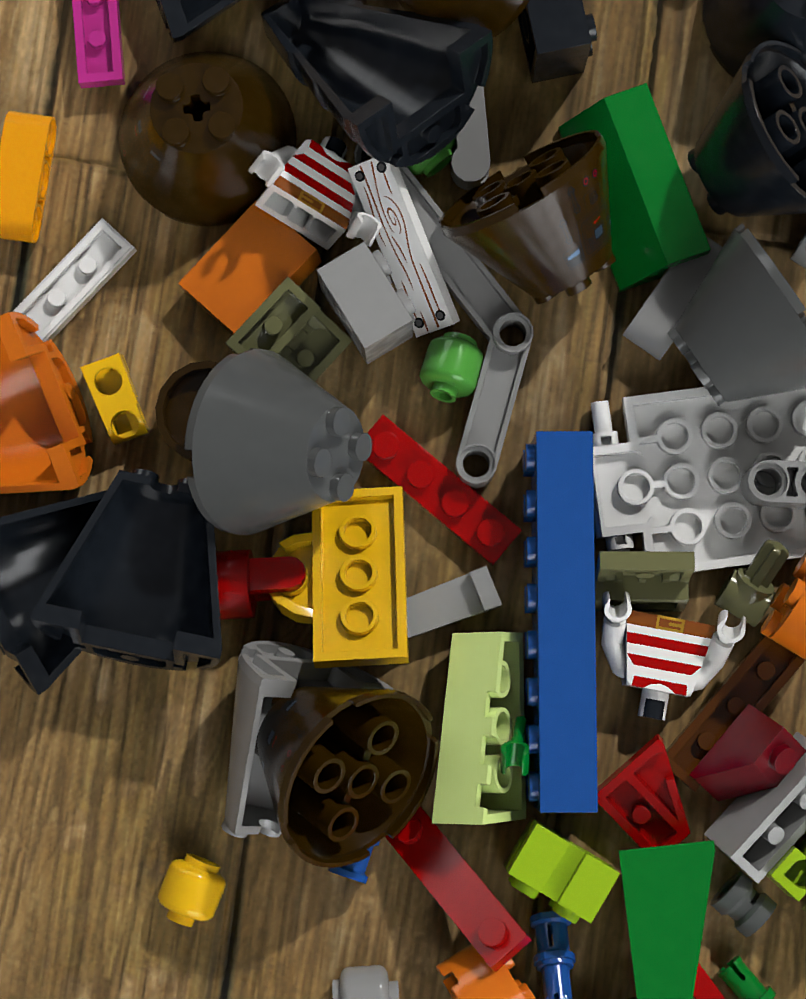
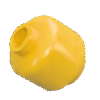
[158,853,226,927]

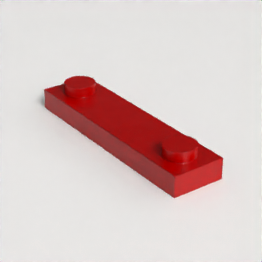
[385,806,532,972]

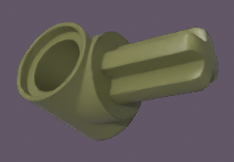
[714,539,789,627]

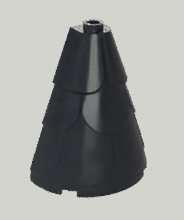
[261,0,493,167]

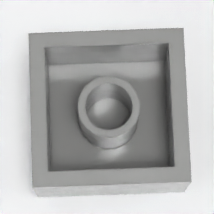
[317,241,416,364]

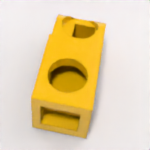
[80,353,149,445]

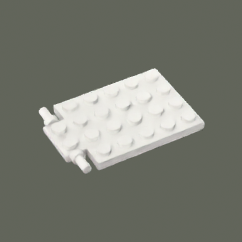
[591,387,806,572]

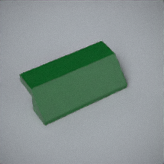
[558,83,711,293]

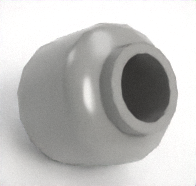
[332,965,399,999]

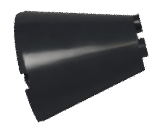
[30,469,222,671]
[0,490,107,695]

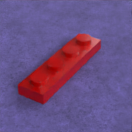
[366,415,522,566]

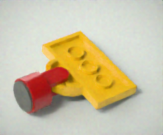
[216,486,409,668]

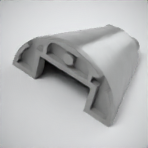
[221,641,394,838]

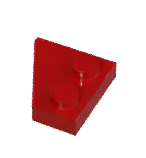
[597,734,691,848]

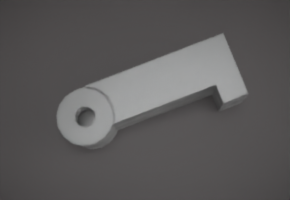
[451,85,491,190]
[407,566,502,639]

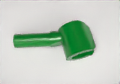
[501,716,529,776]

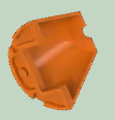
[0,312,93,494]

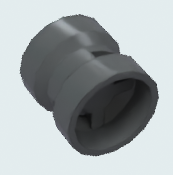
[710,871,777,938]

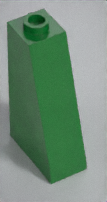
[619,840,715,999]

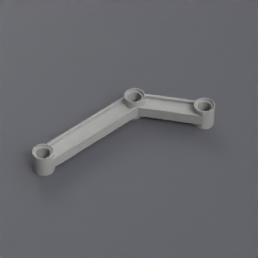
[354,144,534,489]

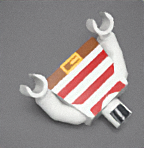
[248,136,382,250]
[601,591,746,721]

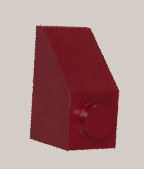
[689,704,806,802]

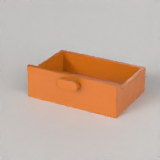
[178,200,322,335]

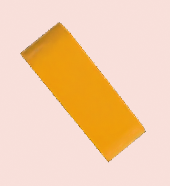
[0,111,57,243]

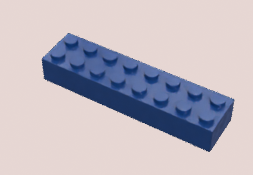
[522,431,598,813]

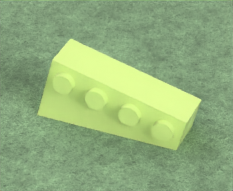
[432,632,526,825]

